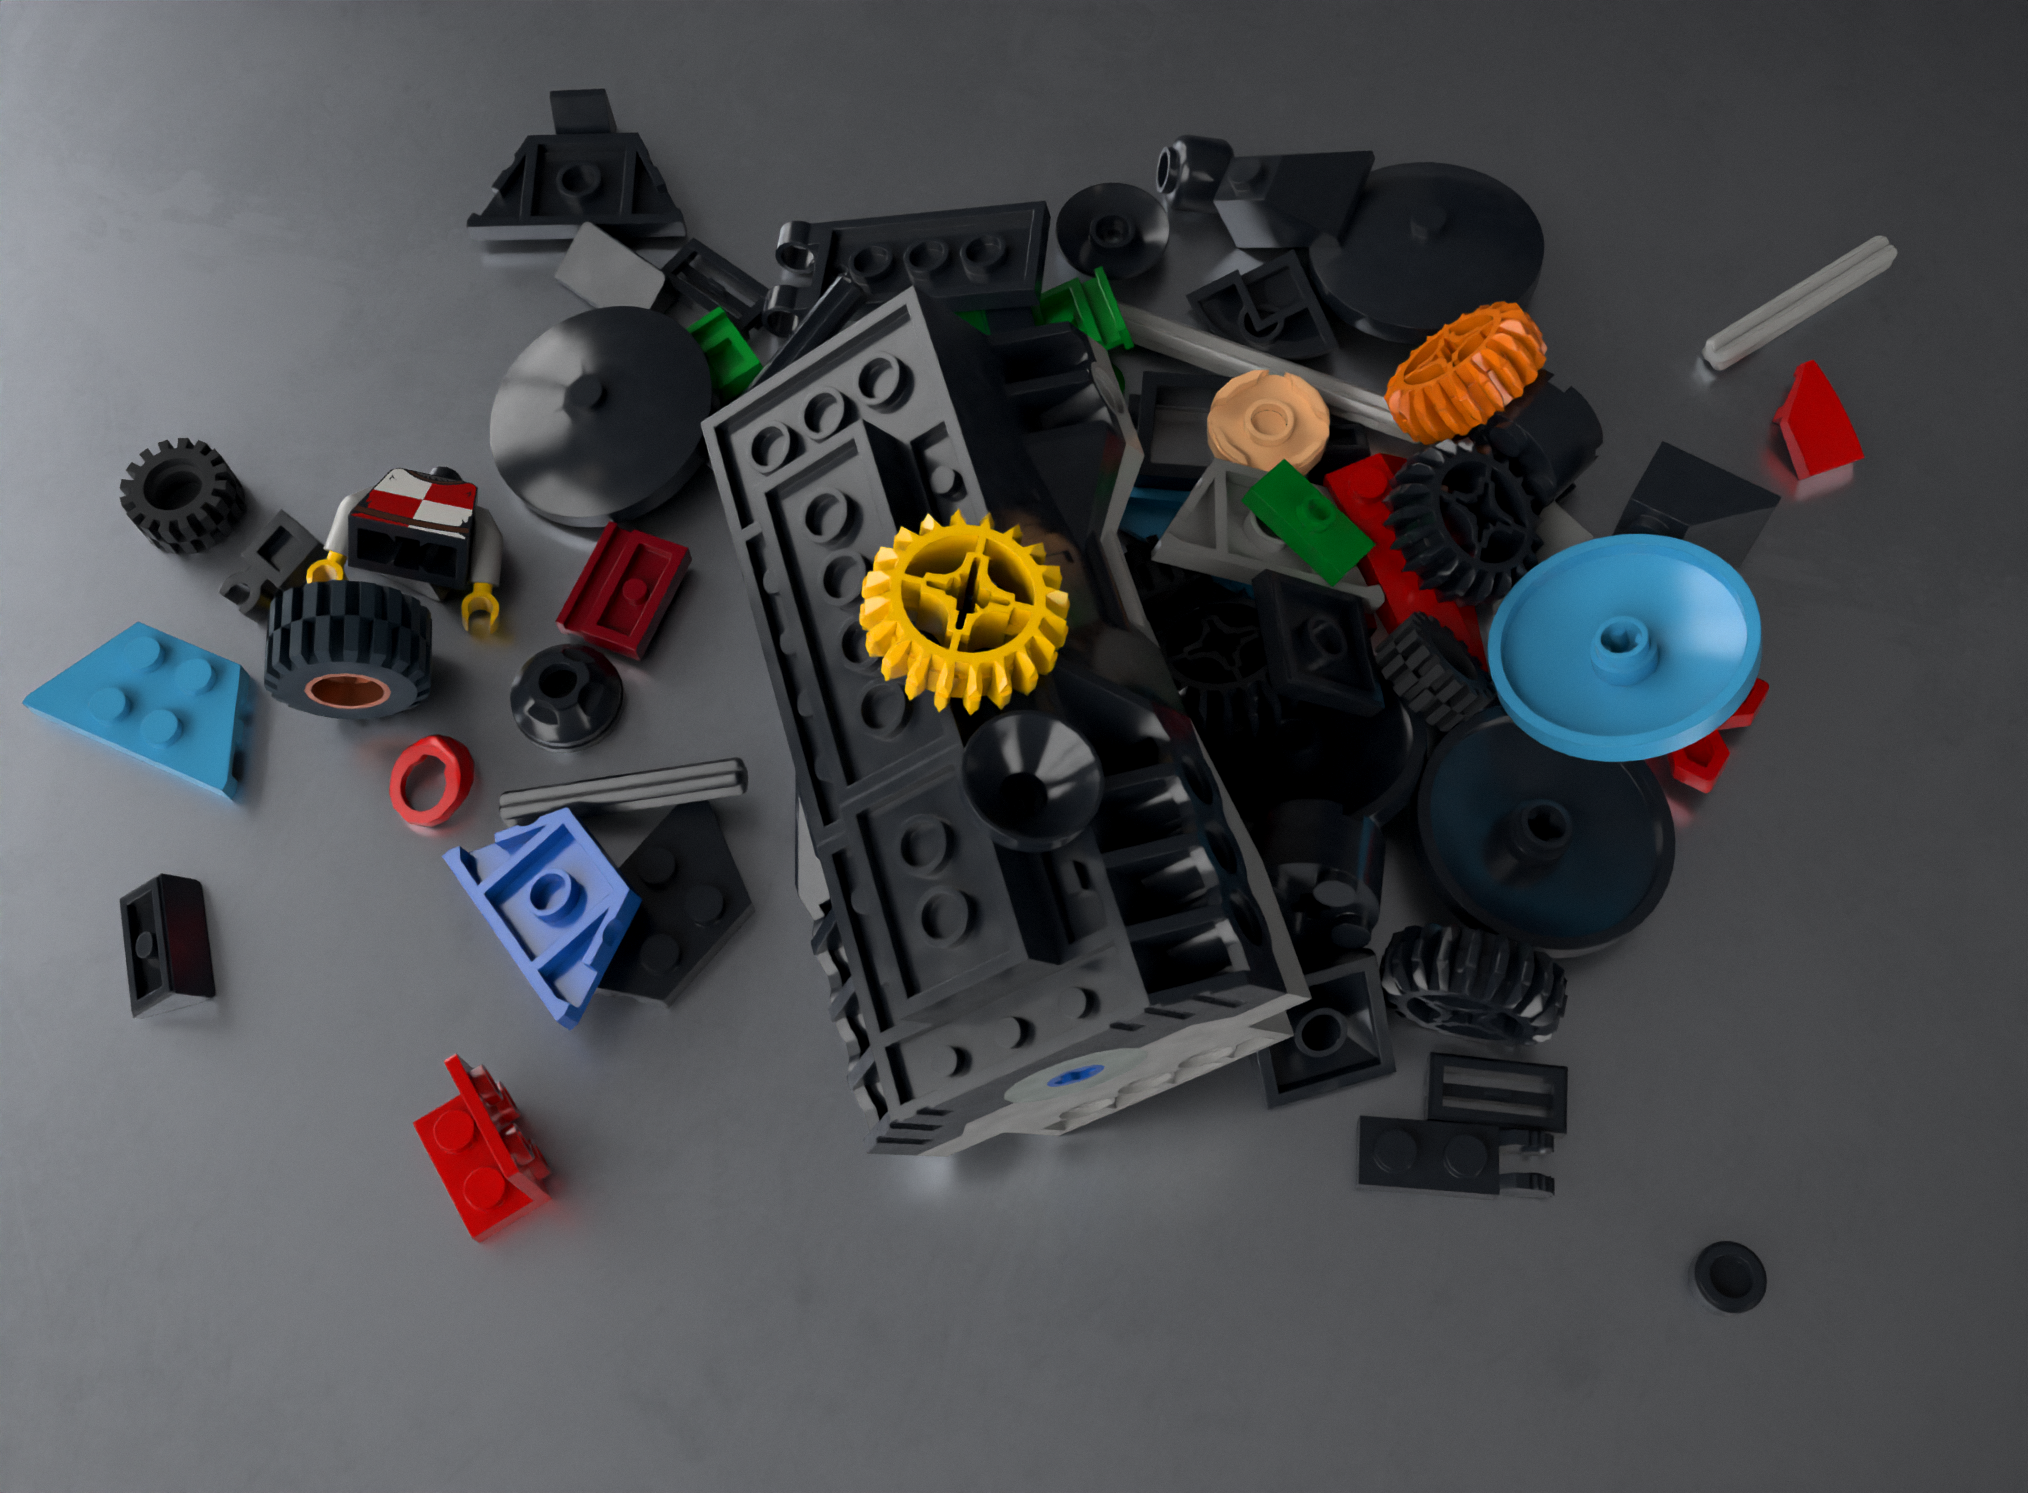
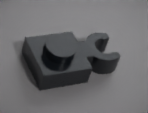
[219,509,329,622]

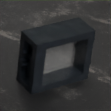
[1128,371,1235,492]

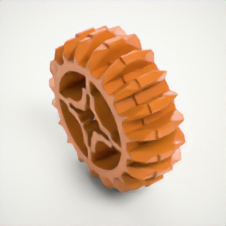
[1384,301,1548,445]

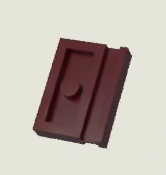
[555,521,692,661]

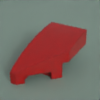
[1772,359,1865,481]

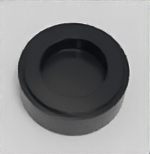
[1688,1241,1767,1317]

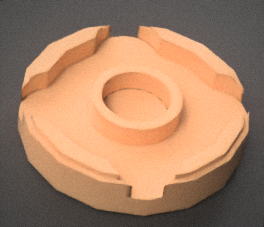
[1207,370,1330,476]

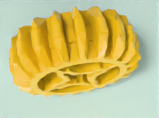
[859,508,1070,716]

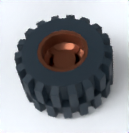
[264,580,432,719]

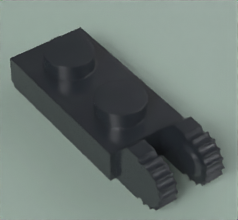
[1356,1115,1555,1200]

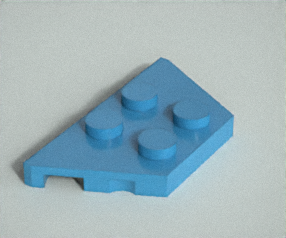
[22,622,250,800]

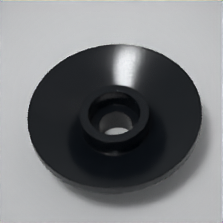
[1055,183,1170,280]

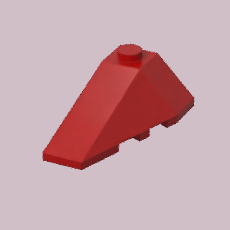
[1323,452,1489,673]

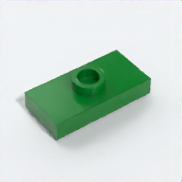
[1241,458,1376,587]

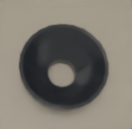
[510,644,626,753]
[957,710,1105,853]

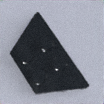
[466,132,687,241]
[594,800,756,1009]

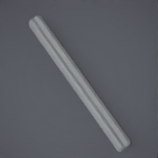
[1116,300,1420,444]

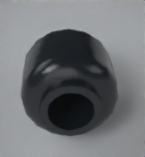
[1156,135,1235,214]

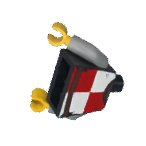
[306,466,503,634]

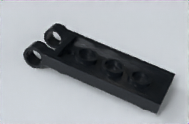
[761,200,1051,338]

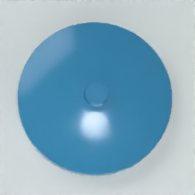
[1487,534,1763,762]

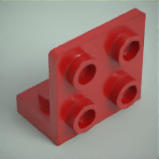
[413,1053,552,1243]

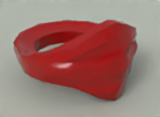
[389,734,475,827]

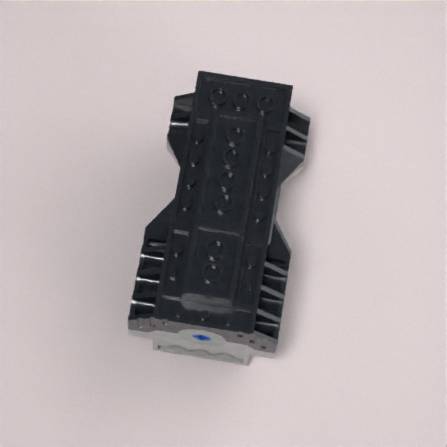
[701,285,1312,1157]

